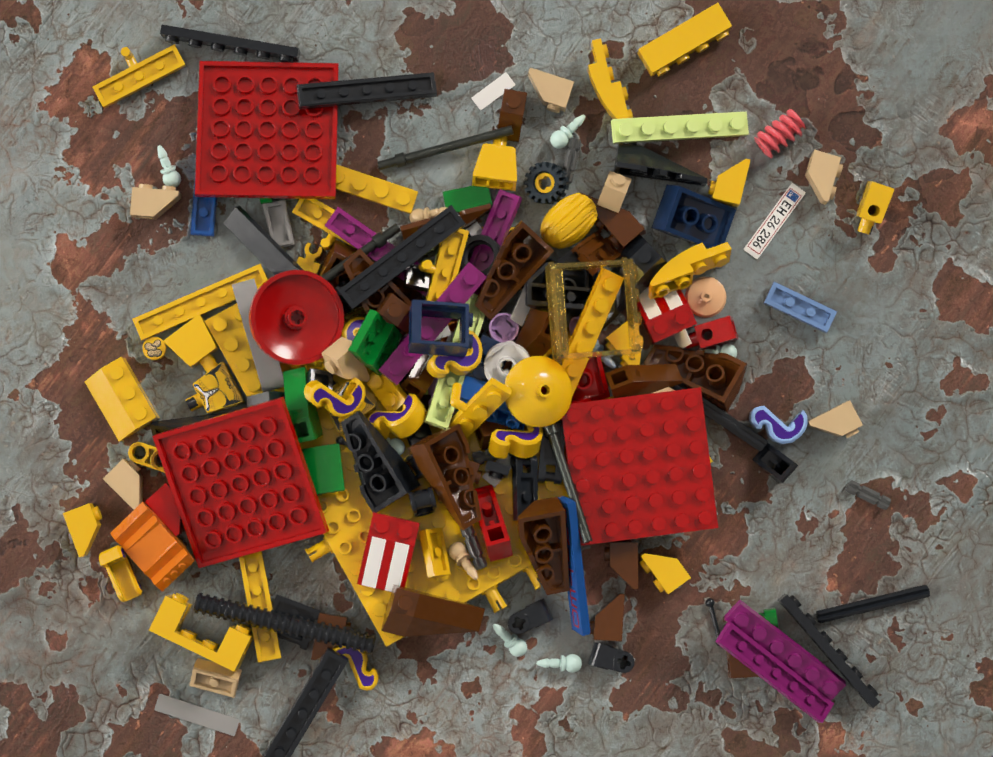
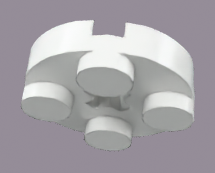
[484,341,530,384]

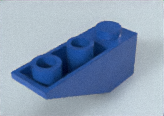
[455,376,525,431]

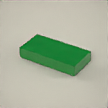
[443,186,492,213]

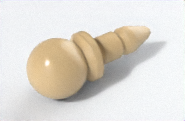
[409,207,448,223]
[448,542,478,580]

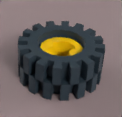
[524,162,569,204]

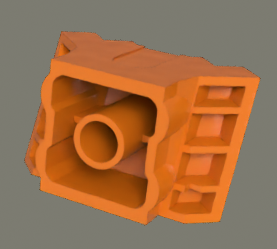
[110,502,195,592]

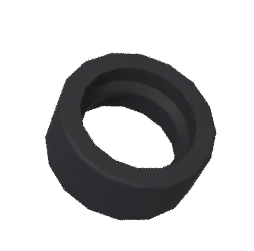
[460,234,501,281]

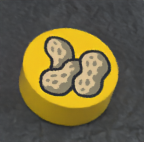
[142,337,167,360]

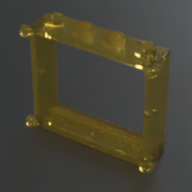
[545,257,643,365]

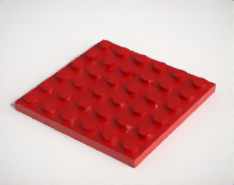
[195,61,339,199]
[562,387,718,546]
[152,397,329,568]

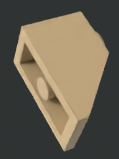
[528,68,574,113]
[597,171,632,213]
[322,337,370,382]
[807,400,863,438]
[103,459,143,510]

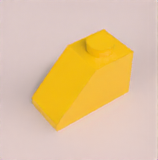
[708,159,750,207]
[63,503,102,557]

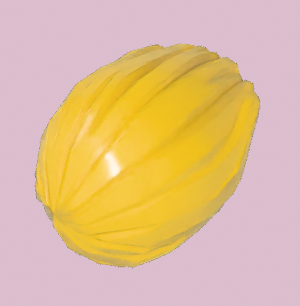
[540,193,598,249]

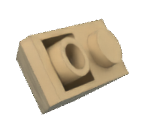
[805,150,843,205]
[130,184,182,220]

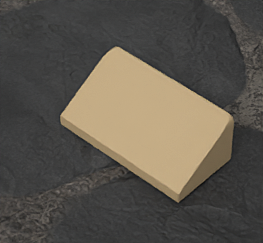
[190,658,242,698]

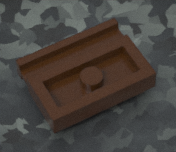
[571,230,621,276]

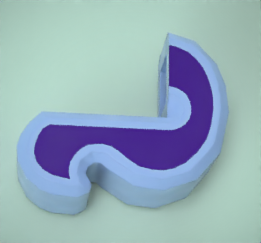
[749,406,808,445]

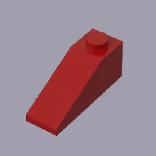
[475,484,513,562]

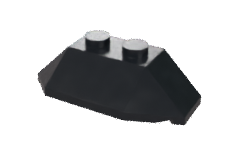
[525,262,615,315]

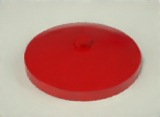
[249,270,344,365]

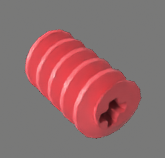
[754,109,806,159]

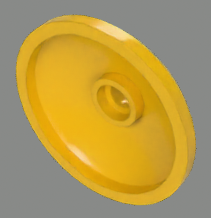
[504,356,572,427]

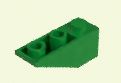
[283,366,323,443]

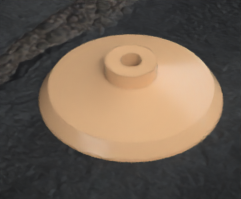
[685,276,726,318]

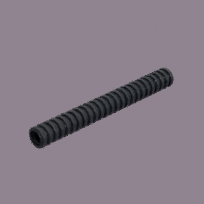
[194,593,376,654]

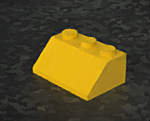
[85,357,160,442]

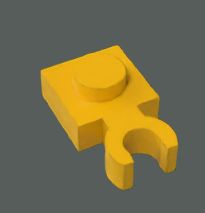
[296,243,323,275]

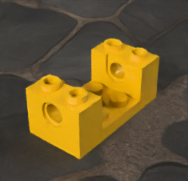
[149,593,254,671]

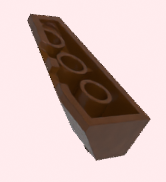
[342,248,411,337]
[409,424,482,530]
[381,585,485,637]

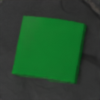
[348,309,403,376]
[302,443,345,496]

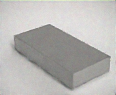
[263,199,295,248]

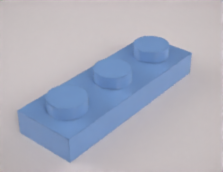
[764,282,837,333]

